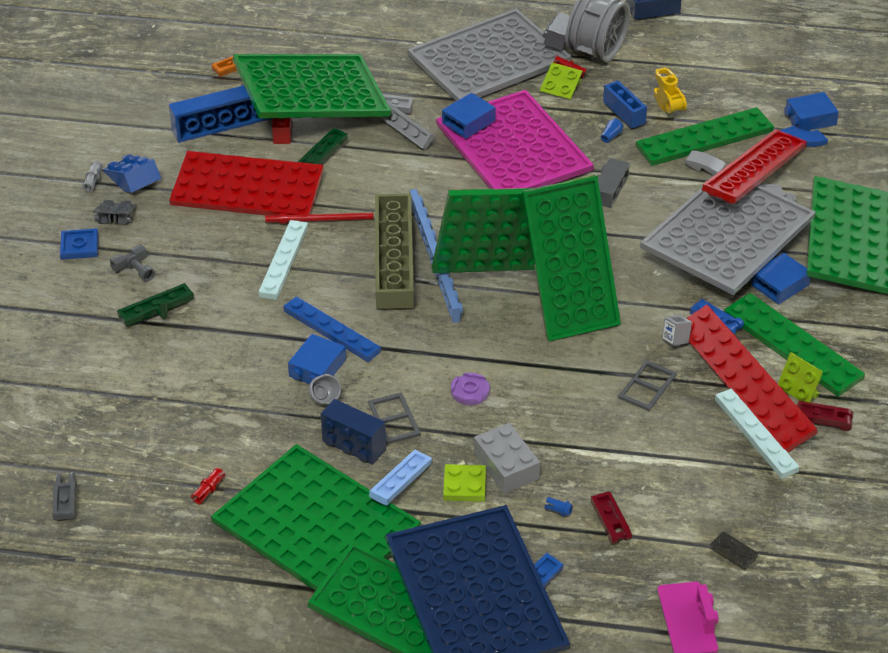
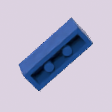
[603,80,647,129]

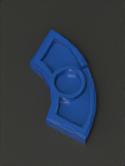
[780,126,828,147]

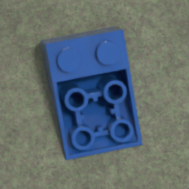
[103,154,161,193]

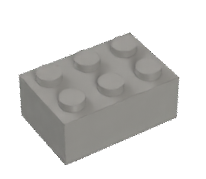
[474,423,540,494]

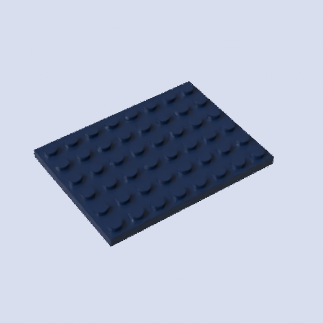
[385,505,570,653]

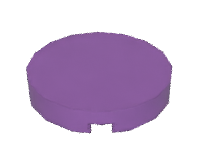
[451,373,490,405]

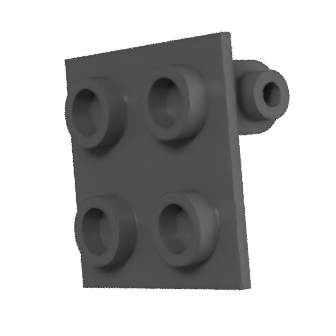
[93,200,137,224]

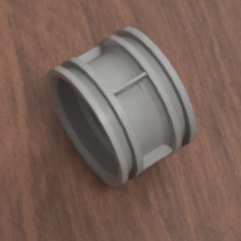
[565,0,630,62]

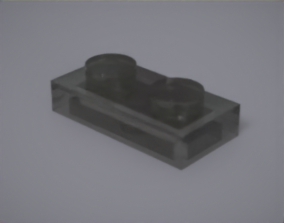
[710,531,758,571]

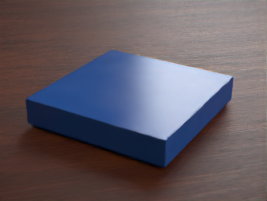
[60,228,98,260]

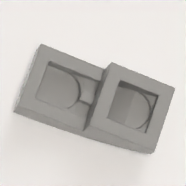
[684,150,726,175]

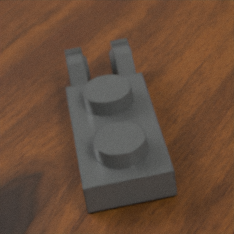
[52,472,76,520]

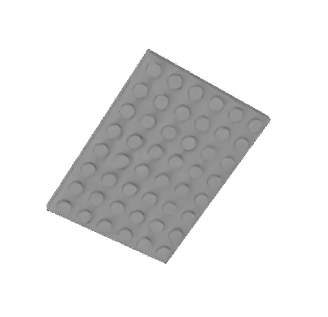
[407,8,572,101]
[640,185,816,295]

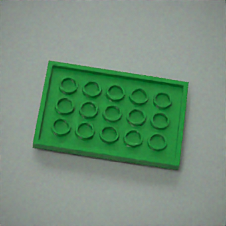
[307,542,431,653]

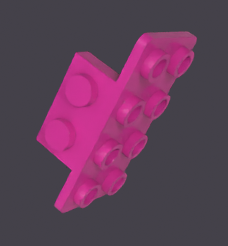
[657,581,719,653]

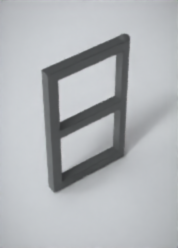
[618,360,677,412]
[368,392,421,444]

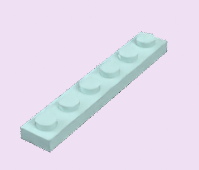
[258,220,308,300]
[715,388,799,479]

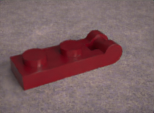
[797,400,854,431]
[590,491,632,544]

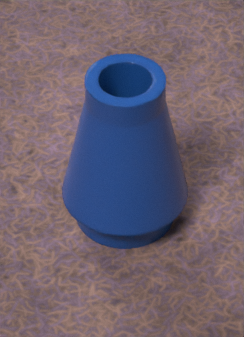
[601,118,624,143]

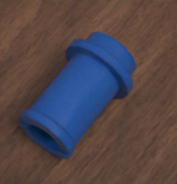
[545,497,573,517]

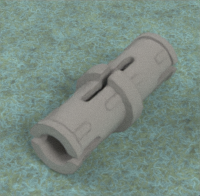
[82,161,103,192]

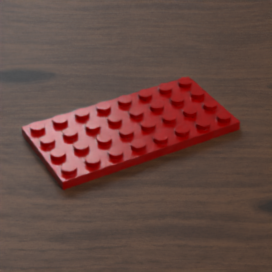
[169,151,324,216]

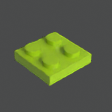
[443,464,486,502]

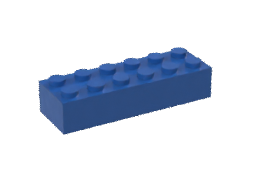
[169,85,273,143]

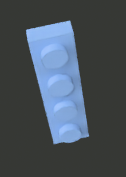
[369,450,432,506]

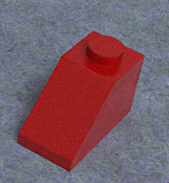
[272,118,293,144]

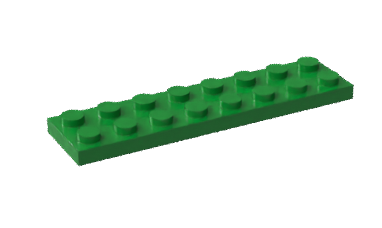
[636,107,774,166]
[724,293,865,397]

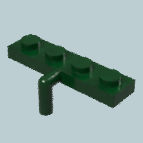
[117,283,194,327]

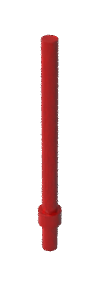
[265,213,374,224]

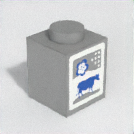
[662,315,692,347]

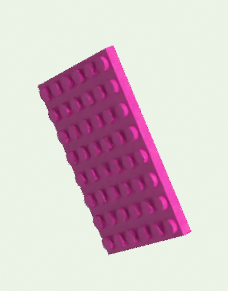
[436,90,594,189]

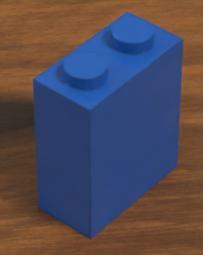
[442,92,496,139]
[784,92,839,131]
[751,253,811,305]
[288,334,346,384]

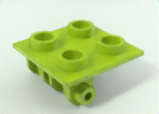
[540,63,583,100]
[778,352,823,402]

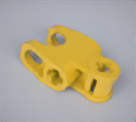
[654,68,687,114]

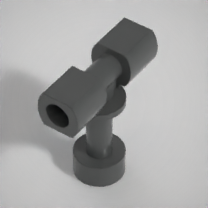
[109,244,155,282]

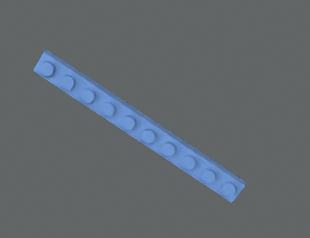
[409,189,463,323]

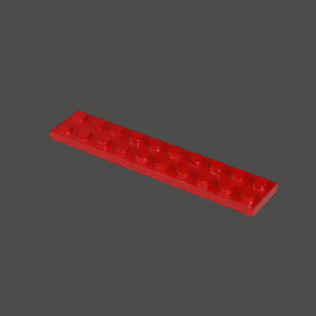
[702,129,807,204]
[687,305,818,453]

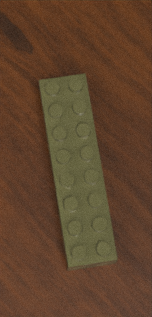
[375,193,414,309]

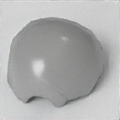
[308,374,341,405]

